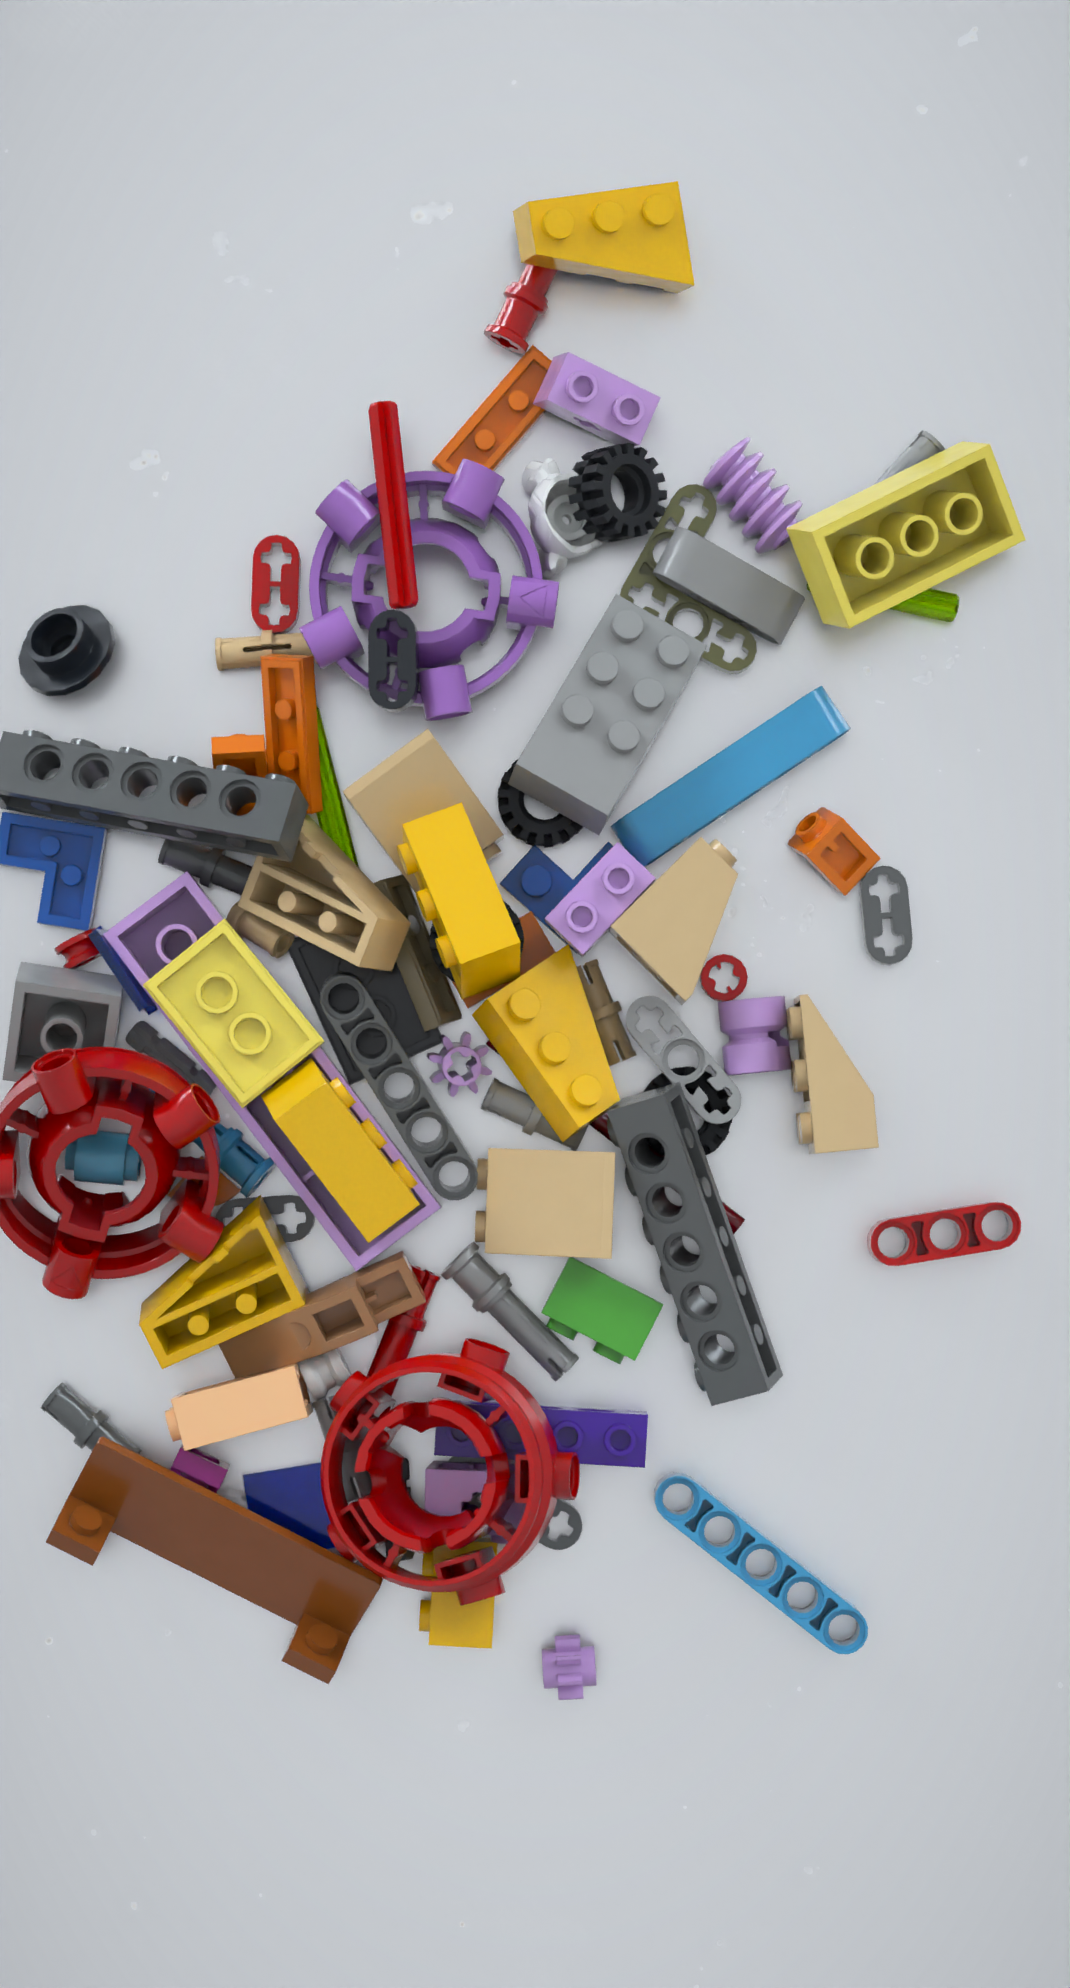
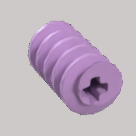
[703,437,804,554]

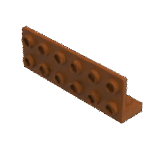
[46,1437,383,1684]

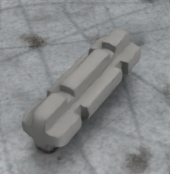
[125,1021,216,1095]

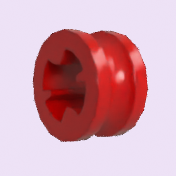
[54,928,108,969]
[700,954,748,1002]

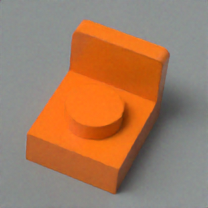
[788,807,881,896]

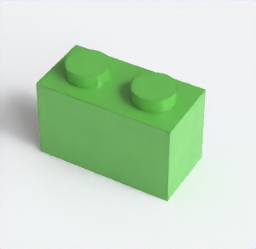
[541,1257,663,1364]

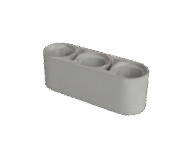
[652,526,805,645]

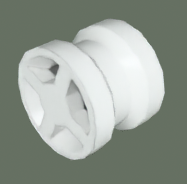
[297,1348,351,1401]

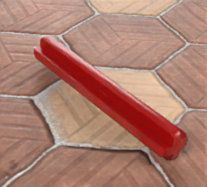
[368,401,419,609]

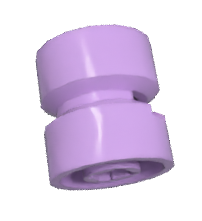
[718,996,792,1076]

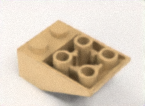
[786,994,879,1154]

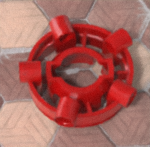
[0,1047,224,1299]
[320,1338,580,1606]

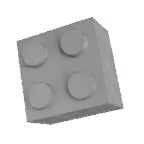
[2,962,125,1082]

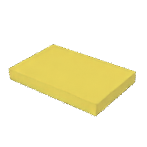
[143,918,325,1108]

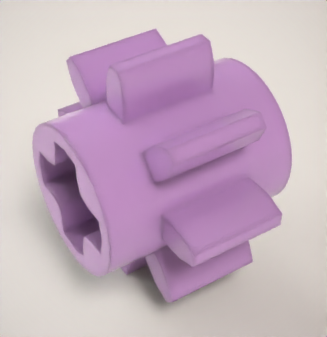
[426,1031,492,1097]
[542,1635,597,1700]

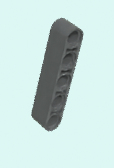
[320,971,478,1200]

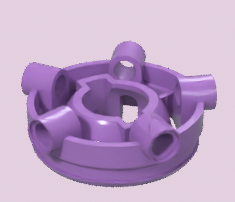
[299,459,559,721]

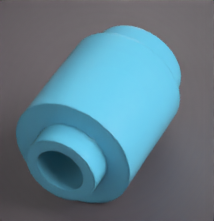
[65,1131,141,1186]

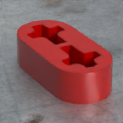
[251,535,301,635]

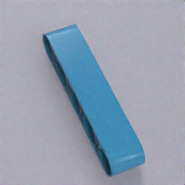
[611,686,851,867]
[654,1472,868,1654]

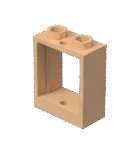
[165,1363,313,1451]

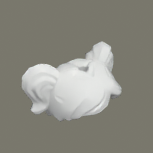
[522,458,603,579]

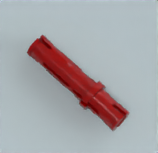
[366,1264,441,1397]

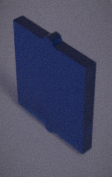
[88,925,158,1015]
[243,1462,335,1549]

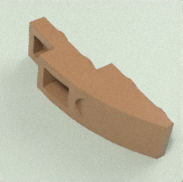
[218,1251,426,1378]

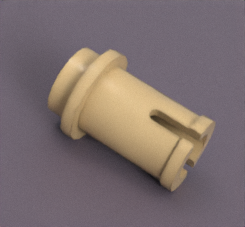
[226,901,295,958]

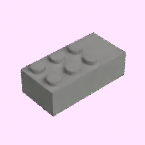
[508,594,707,835]

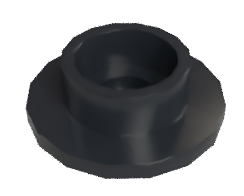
[18,605,115,696]

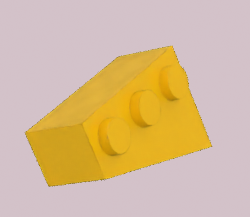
[513,181,694,294]
[397,802,521,1000]
[472,944,620,1142]
[261,1058,420,1243]
[139,1194,306,1369]

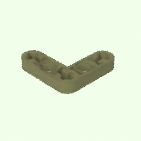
[620,484,757,674]

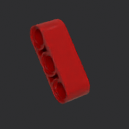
[867,1202,1021,1266]

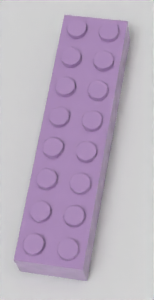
[103,871,442,1271]

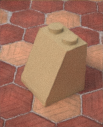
[343,729,504,893]
[609,837,738,1005]
[475,1148,615,1259]

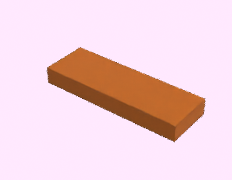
[432,345,552,474]
[260,654,323,814]

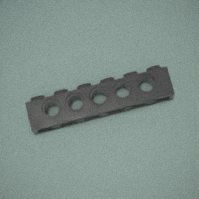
[0,730,309,862]
[607,1082,783,1406]

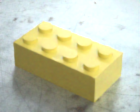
[786,441,1026,629]

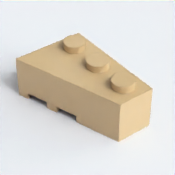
[237,815,411,972]

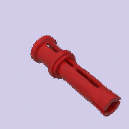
[484,264,558,354]

